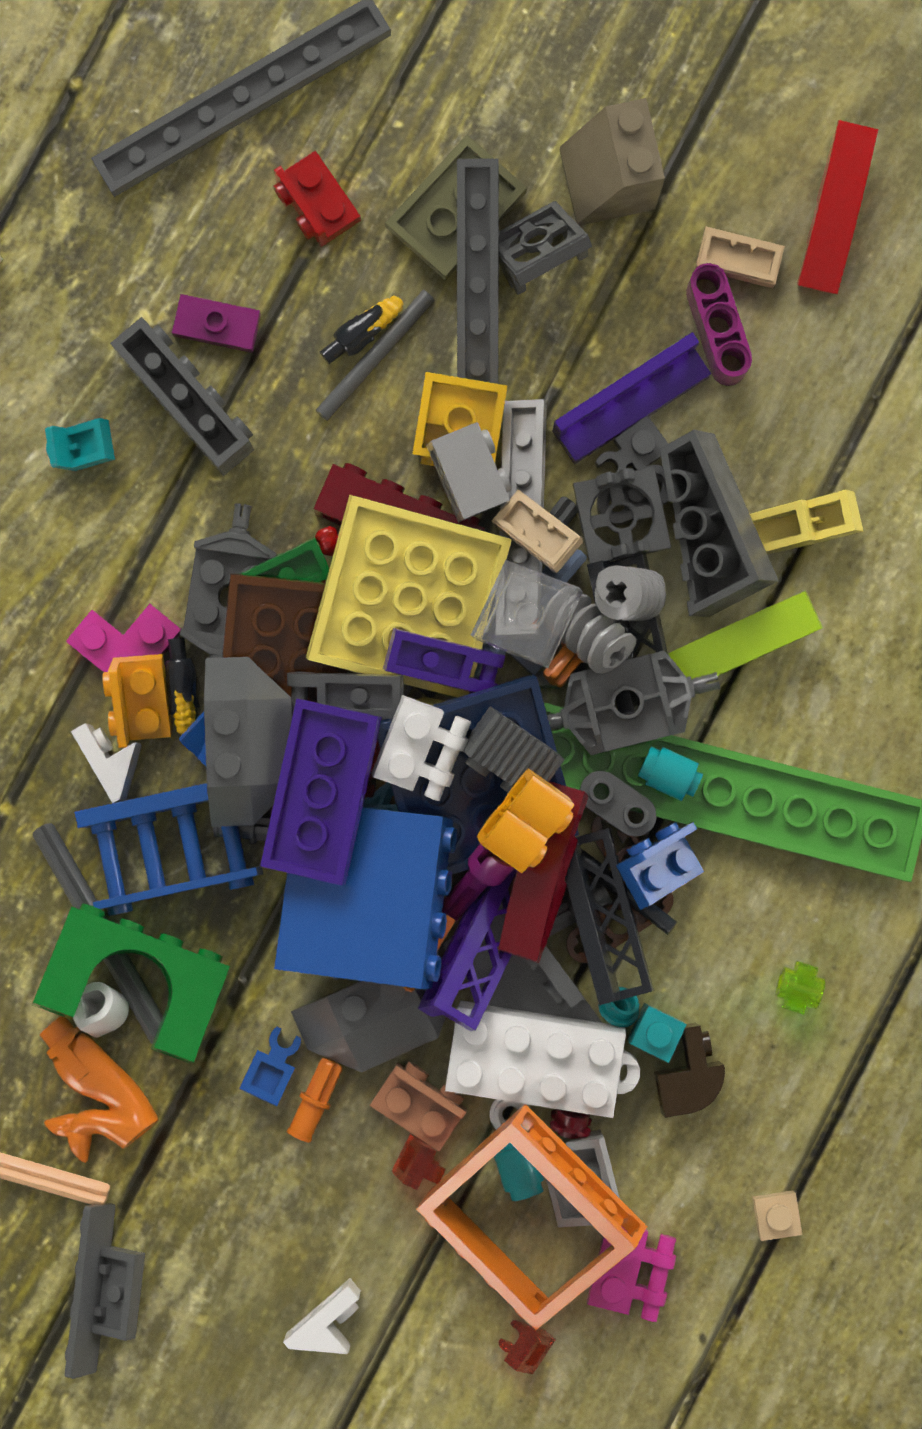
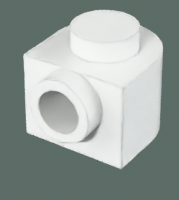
[73,982,129,1038]

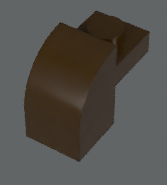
[654,1022,725,1118]

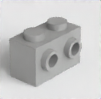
[426,422,511,523]

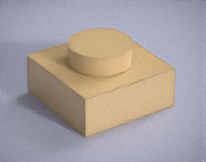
[752,1190,802,1241]

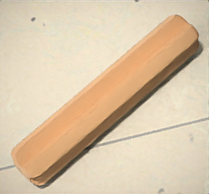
[0,1152,110,1205]

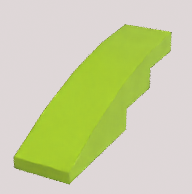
[668,591,823,679]

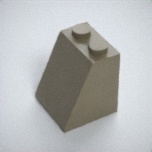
[559,98,665,226]

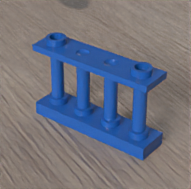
[75,783,264,916]

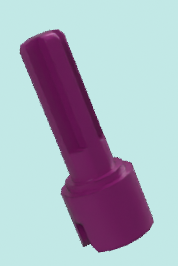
[442,844,514,923]

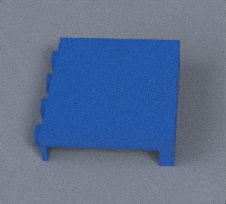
[274,808,457,989]

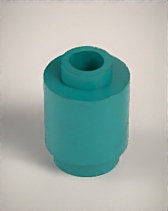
[638,746,703,801]
[494,1143,544,1201]

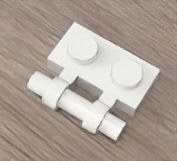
[371,695,471,801]

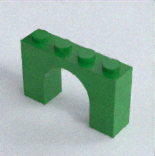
[32,903,230,1064]

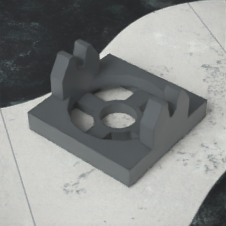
[499,201,592,295]
[573,467,671,564]

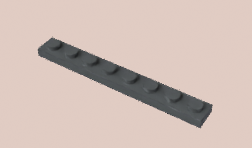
[91,0,391,197]

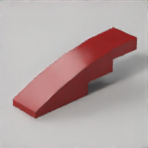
[797,120,879,295]

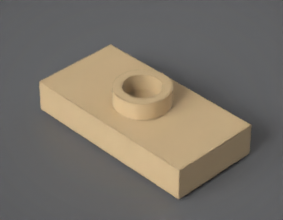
[695,226,785,289]
[492,489,583,574]

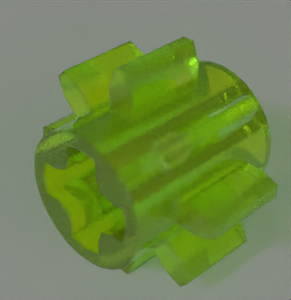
[775,961,825,1015]

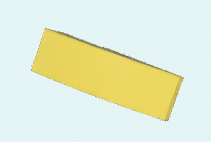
[750,490,863,554]

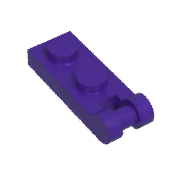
[383,628,506,692]

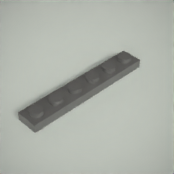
[457,159,499,384]

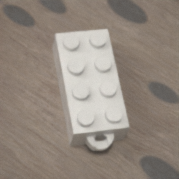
[445,1000,640,1118]

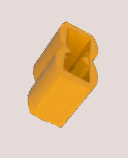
[477,768,574,873]

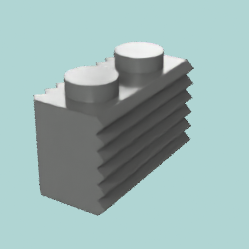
[464,706,565,793]

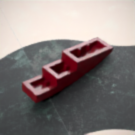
[498,781,589,963]

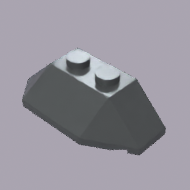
[204,657,292,827]
[291,944,446,1072]

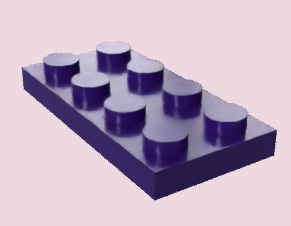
[260,698,382,886]

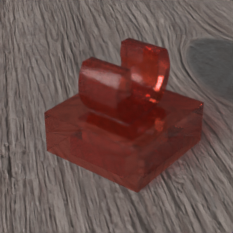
[392,1134,446,1190]
[498,1320,556,1374]

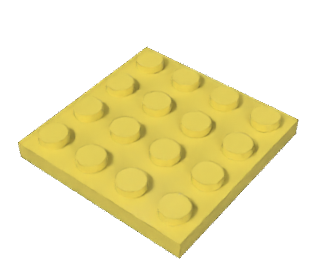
[306,495,512,697]

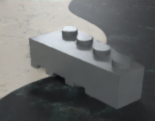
[660,429,779,617]

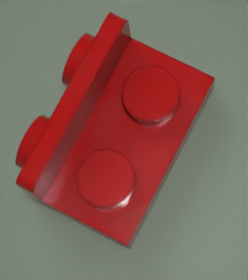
[273,150,361,247]

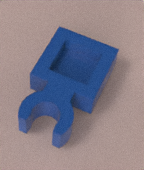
[239,1026,301,1107]

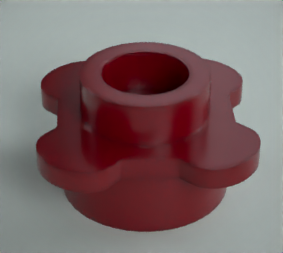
[550,1109,592,1139]

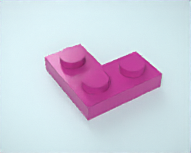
[66,603,181,672]

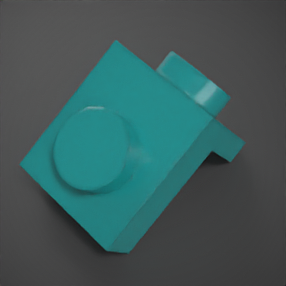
[45,418,115,471]

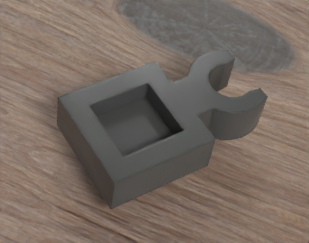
[595,415,668,472]

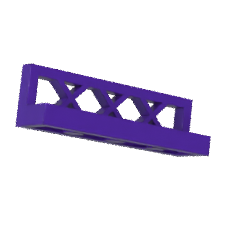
[552,332,711,465]
[417,868,517,1031]

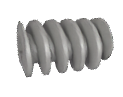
[594,565,666,621]
[543,586,636,674]

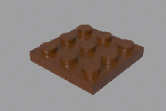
[222,573,348,702]

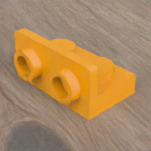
[103,654,173,748]

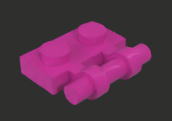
[587,1226,677,1322]

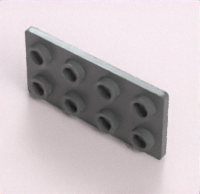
[443,902,602,1023]

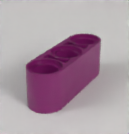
[686,263,752,386]

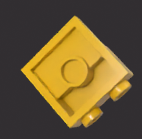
[412,372,508,466]

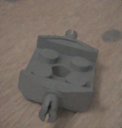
[180,503,277,658]
[547,651,721,756]

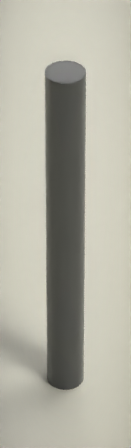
[316,290,435,421]

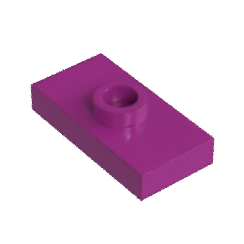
[172,294,261,353]

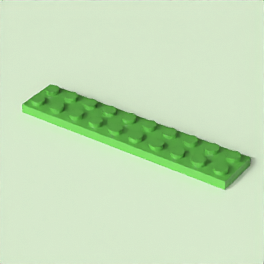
[544,703,922,882]

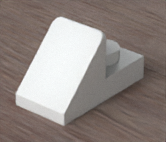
[71,723,141,803]
[283,1278,361,1354]

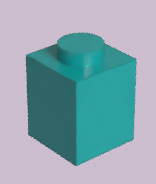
[627,1003,687,1063]

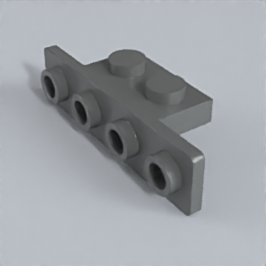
[65,1203,145,1379]

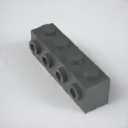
[110,317,254,476]

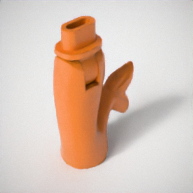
[40,1016,159,1163]

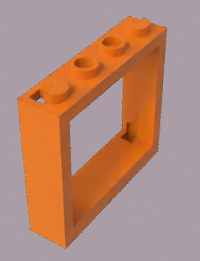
[416,1104,647,1330]

